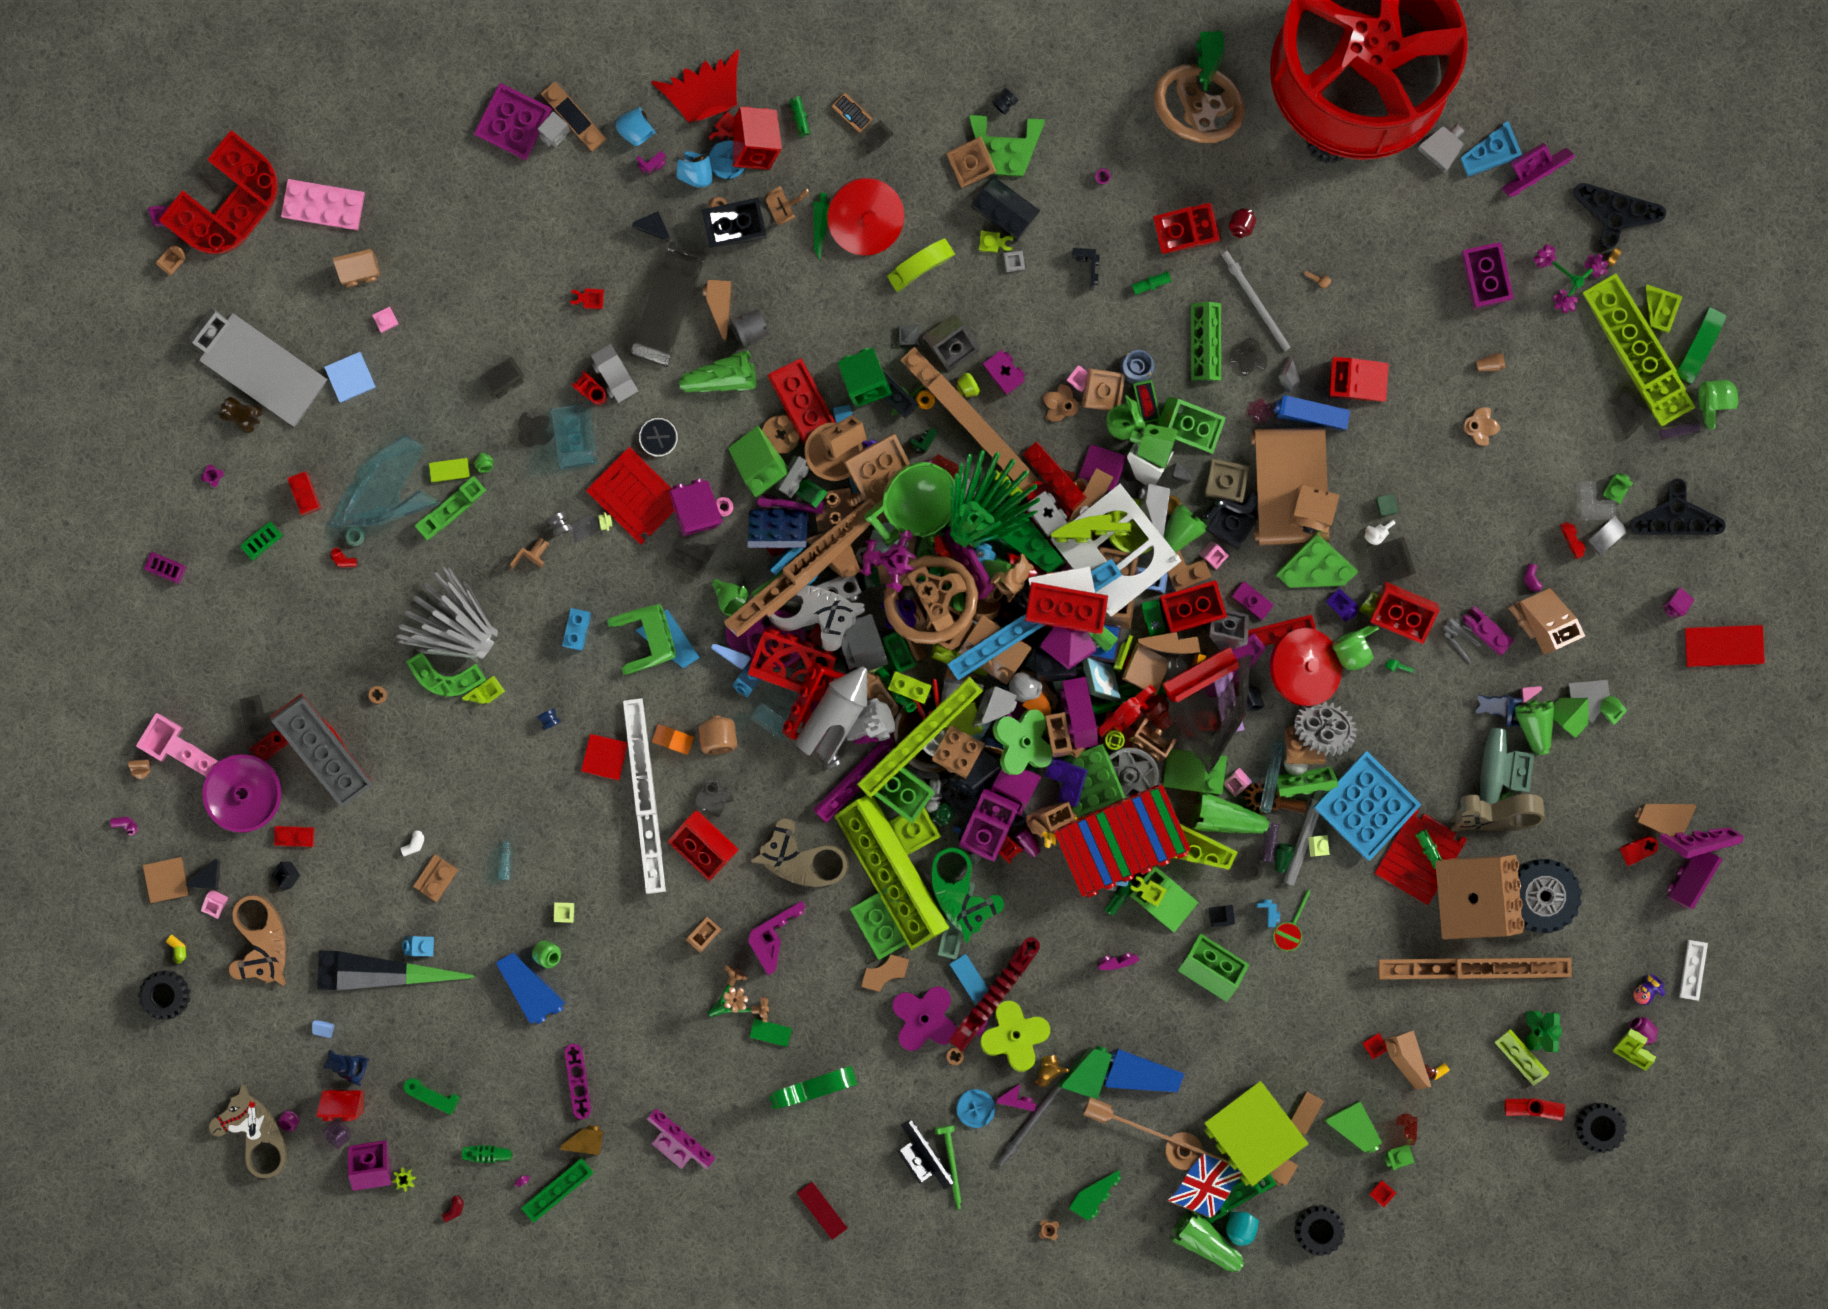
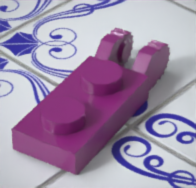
[1462,606,1514,656]

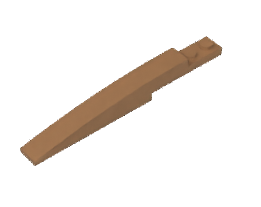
[900,347,1040,492]
[724,498,880,637]
[1377,958,1572,979]

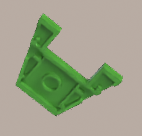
[970,115,1045,177]

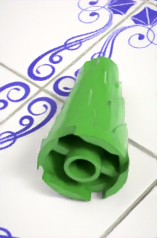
[679,350,757,393]
[1191,792,1269,834]
[1170,1210,1244,1272]

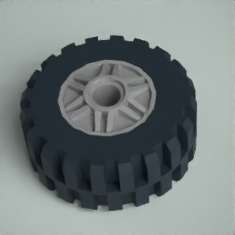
[1518,859,1582,933]

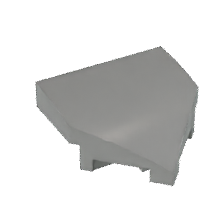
[1568,680,1610,723]

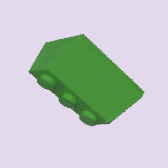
[1178,933,1250,1002]

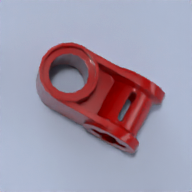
[570,370,607,406]
[999,836,1023,864]
[1619,836,1659,866]

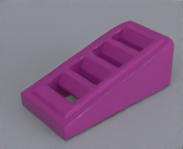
[144,551,187,584]

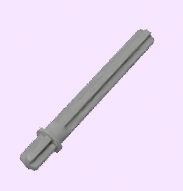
[1284,790,1327,885]

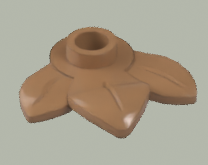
[1042,384,1079,422]
[1463,407,1500,446]

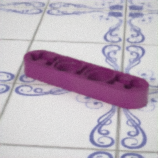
[565,1043,591,1119]

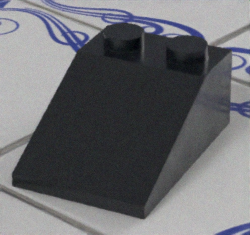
[702,197,767,248]
[1034,625,1076,682]

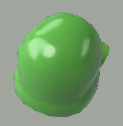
[1698,379,1739,430]
[1106,395,1146,440]
[1332,625,1379,671]

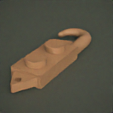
[867,673,900,717]

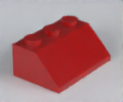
[1159,580,1227,633]
[1370,581,1440,644]
[668,810,739,882]

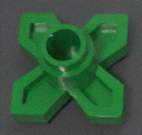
[1525,1011,1562,1052]

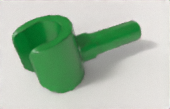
[1385,659,1414,673]

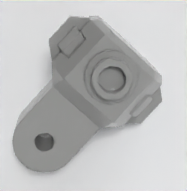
[846,698,895,741]

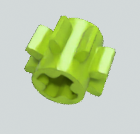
[392,1167,417,1192]

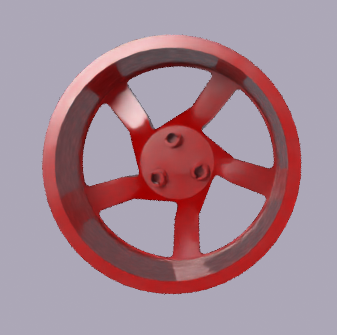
[1270,0,1468,160]

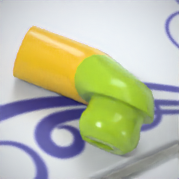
[166,935,186,964]

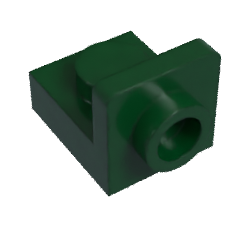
[909,428,938,454]

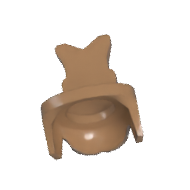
[991,554,1034,603]

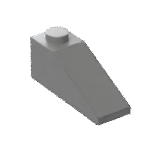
[1138,484,1170,548]

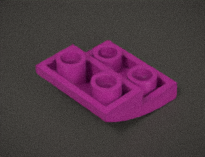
[1096,952,1140,970]

